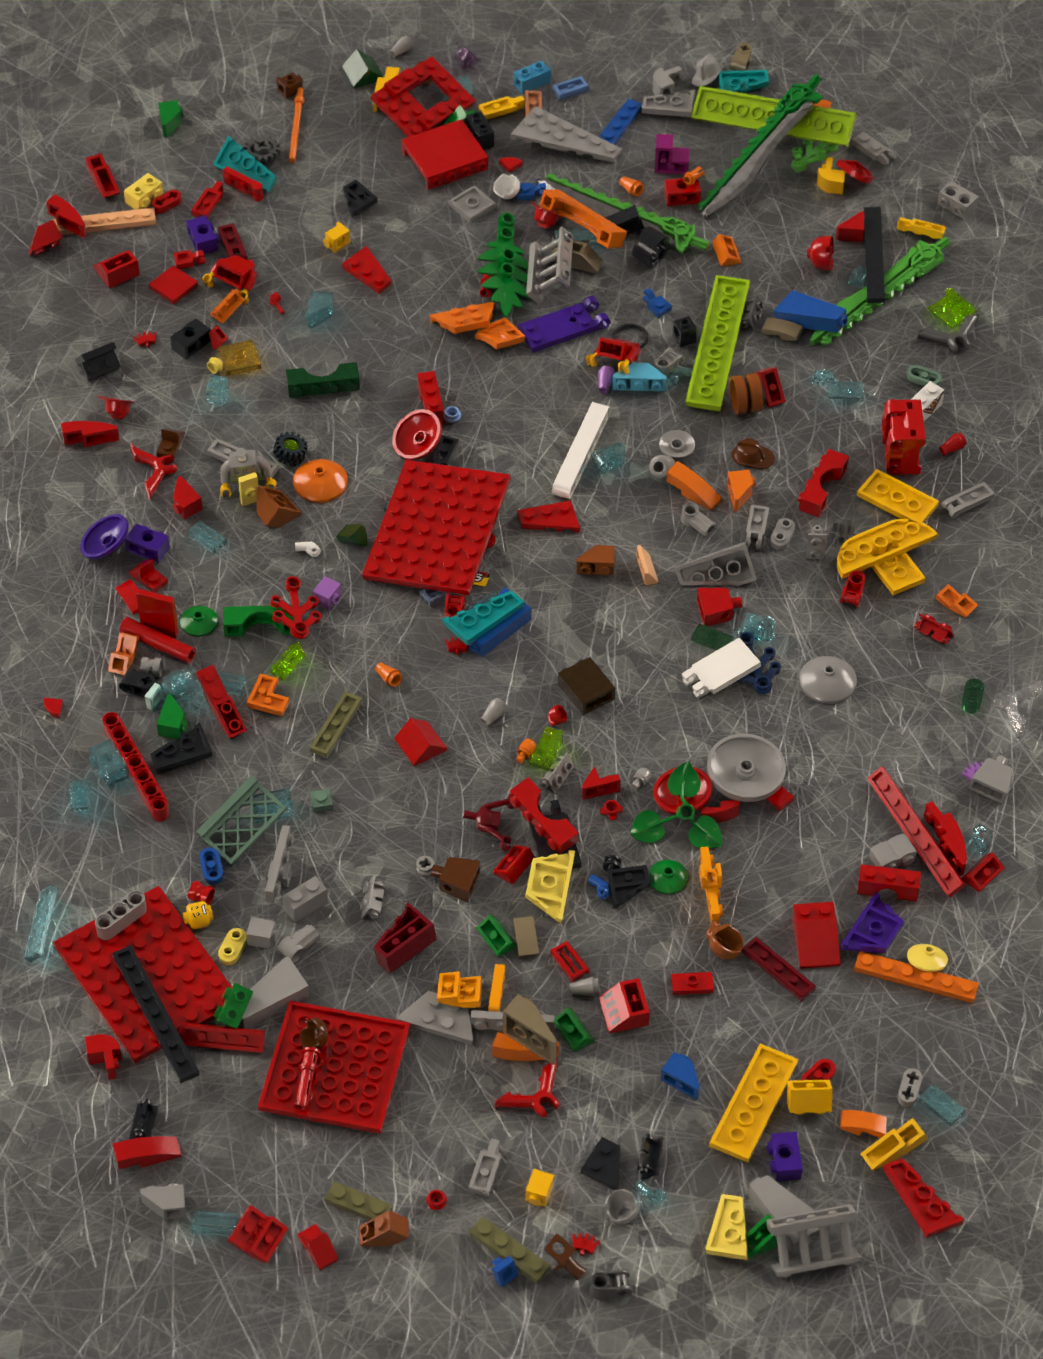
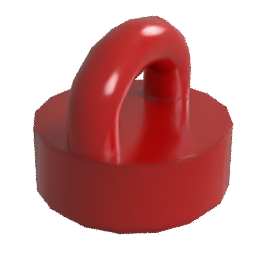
[548,705,567,726]

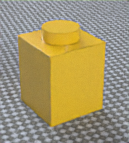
[525,1169,554,1207]

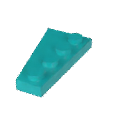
[212,136,278,193]
[442,590,525,646]

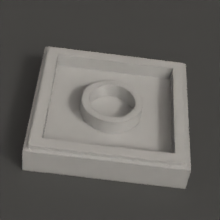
[448,185,496,223]

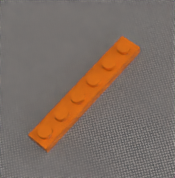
[854,951,979,1004]

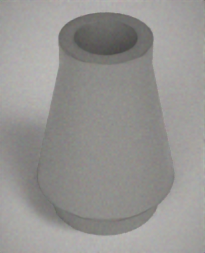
[389,35,413,58]
[480,698,507,726]
[570,976,601,997]

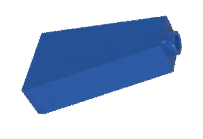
[774,290,848,333]
[469,587,532,657]

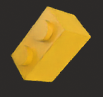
[787,1080,833,1115]

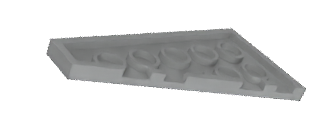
[510,106,622,163]

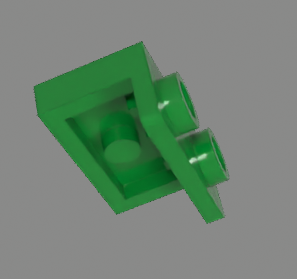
[214,983,253,1029]

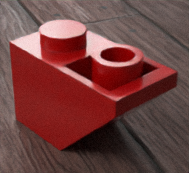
[28,220,63,256]

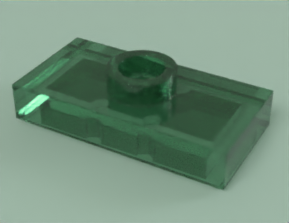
[691,623,734,650]

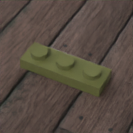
[325,1181,393,1221]

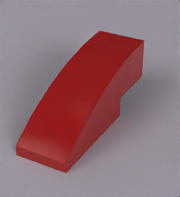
[85,153,120,199]
[46,194,87,238]
[61,421,120,447]
[112,1136,182,1170]

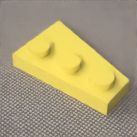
[705,1194,748,1260]

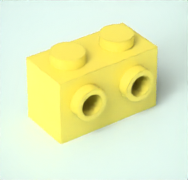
[124,173,164,210]

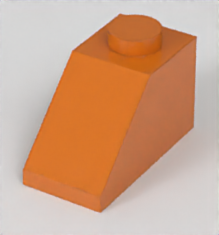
[727,469,755,511]

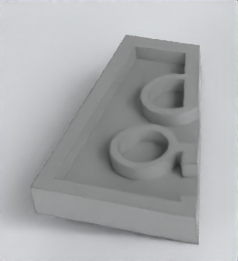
[642,90,695,117]

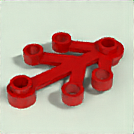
[270,576,322,639]

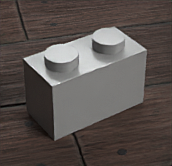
[282,876,328,923]

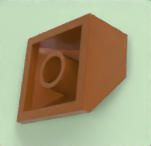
[257,485,302,528]

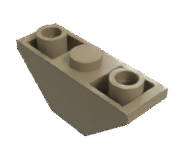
[551,240,603,274]

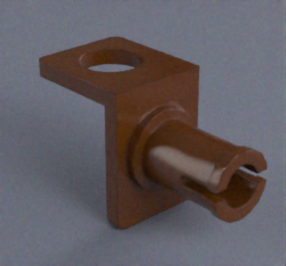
[544,1234,586,1281]

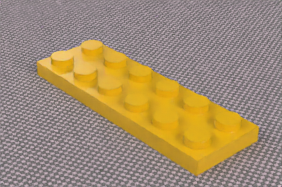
[709,1044,798,1163]

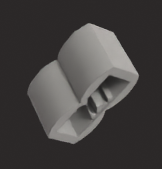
[869,833,917,869]

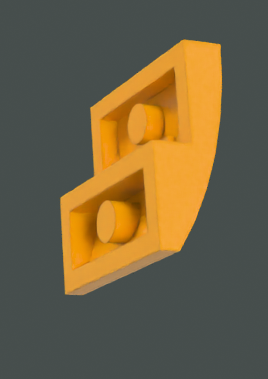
[437,971,482,1008]

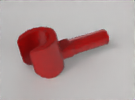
[269,292,285,315]

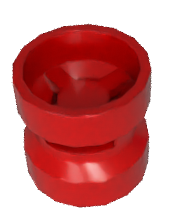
[188,881,215,905]

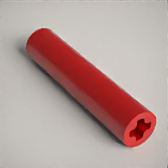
[120,617,196,664]

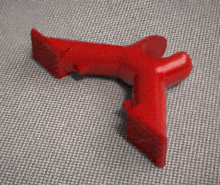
[130,443,178,500]
[495,1058,560,1118]

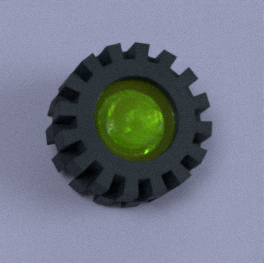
[273,432,308,466]

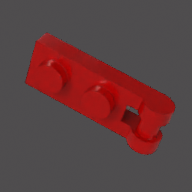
[222,166,263,202]

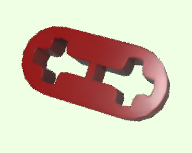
[152,190,182,214]

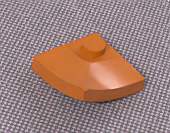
[475,318,525,350]

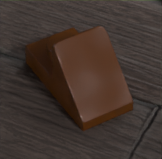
[156,428,185,460]

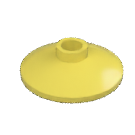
[907,944,948,972]

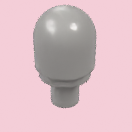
[630,768,652,791]

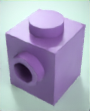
[313,576,342,610]

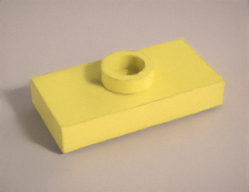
[238,472,258,506]

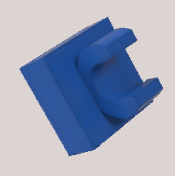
[492,1256,519,1287]

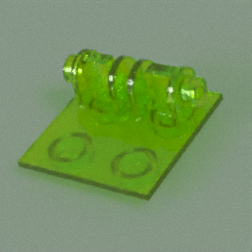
[927,288,977,328]

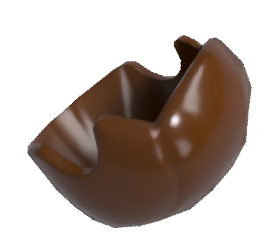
[300,1018,328,1049]

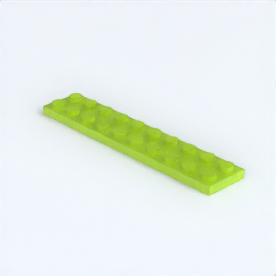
[691,86,857,147]
[685,275,750,411]

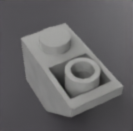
[140,1184,186,1220]

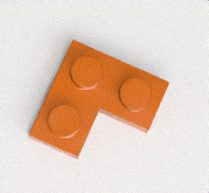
[246,673,290,717]

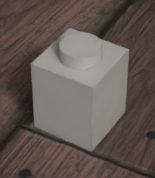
[246,917,278,949]

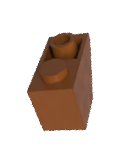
[576,545,615,575]
[359,1210,408,1247]

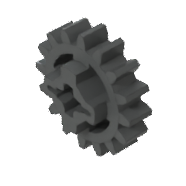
[244,135,280,165]

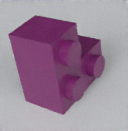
[654,134,690,174]

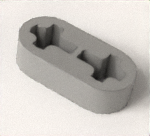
[898,1068,922,1107]

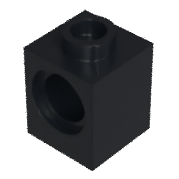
[672,316,697,347]

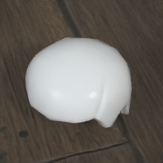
[493,174,520,199]

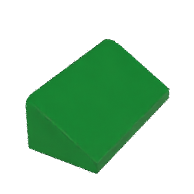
[476,914,517,957]
[554,1007,595,1052]

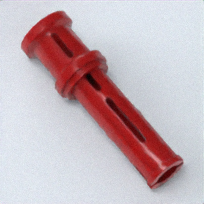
[294,1047,321,1111]

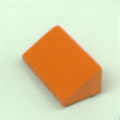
[712,234,741,266]

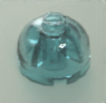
[159,667,199,702]

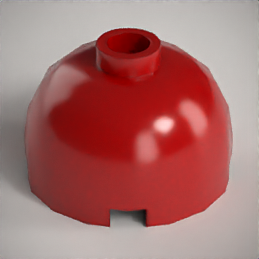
[807,236,834,270]

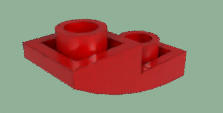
[115,579,139,615]
[700,800,740,823]

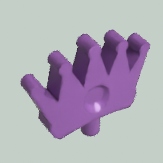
[962,762,983,781]

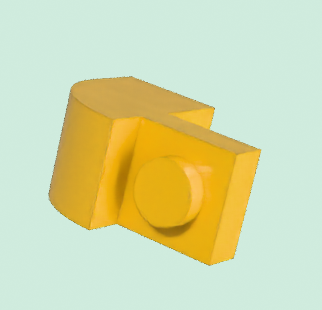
[817,157,845,195]

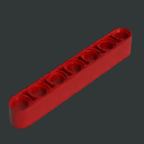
[102,712,169,822]

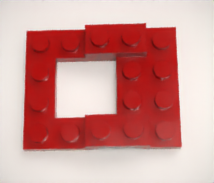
[370,56,476,137]

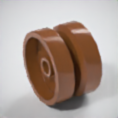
[729,373,763,415]

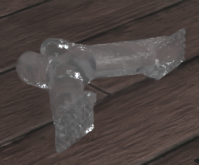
[992,678,1043,739]

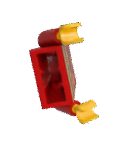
[203,255,256,304]
[586,337,641,374]

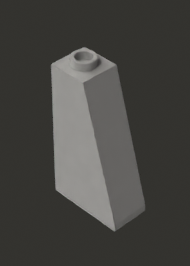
[239,956,310,1029]
[748,1175,829,1254]

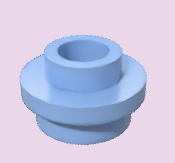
[444,406,461,423]

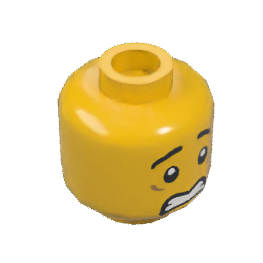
[182,901,213,930]

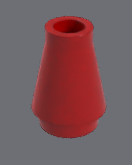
[939,432,967,456]

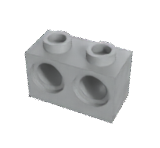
[937,181,979,219]

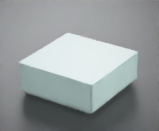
[144,683,163,711]

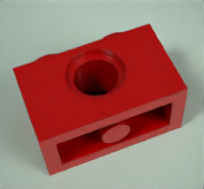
[664,178,701,206]

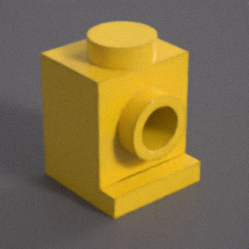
[323,221,351,252]

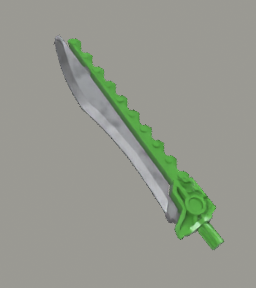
[536,174,710,253]

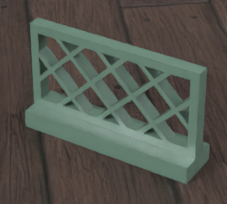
[196,775,287,866]

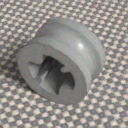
[416,856,434,876]

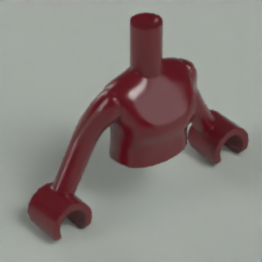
[463,794,514,851]

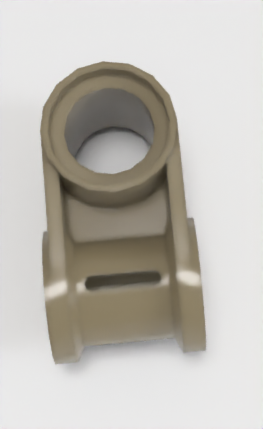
[729,43,752,71]

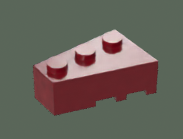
[374,903,437,974]

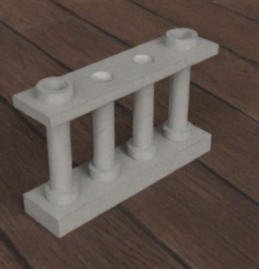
[526,227,573,304]
[766,1204,862,1277]

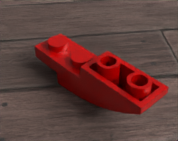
[195,664,247,739]
[924,801,966,876]

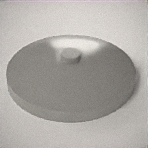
[707,734,786,802]

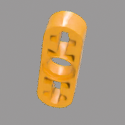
[488,964,506,1012]

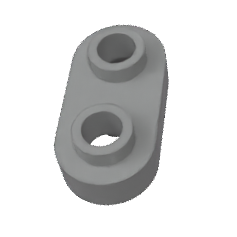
[770,518,795,550]

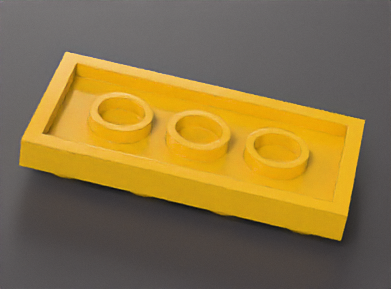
[857,469,939,524]

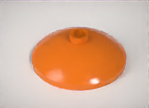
[293,459,348,503]

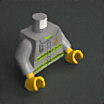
[220,448,276,497]

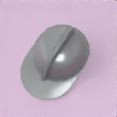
[692,53,723,87]

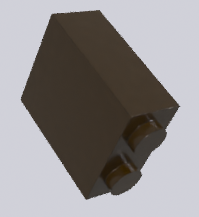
[558,657,615,715]

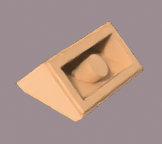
[636,545,658,585]

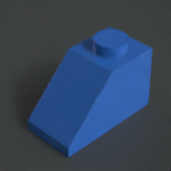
[661,1051,700,1100]

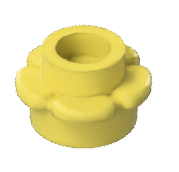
[207,357,223,374]

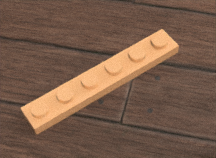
[52,208,156,235]

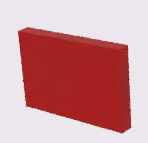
[136,589,179,638]

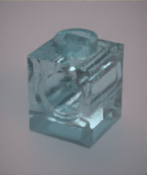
[205,375,229,405]

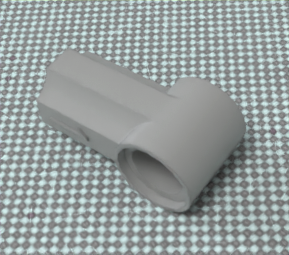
[681,502,716,537]
[278,924,320,963]

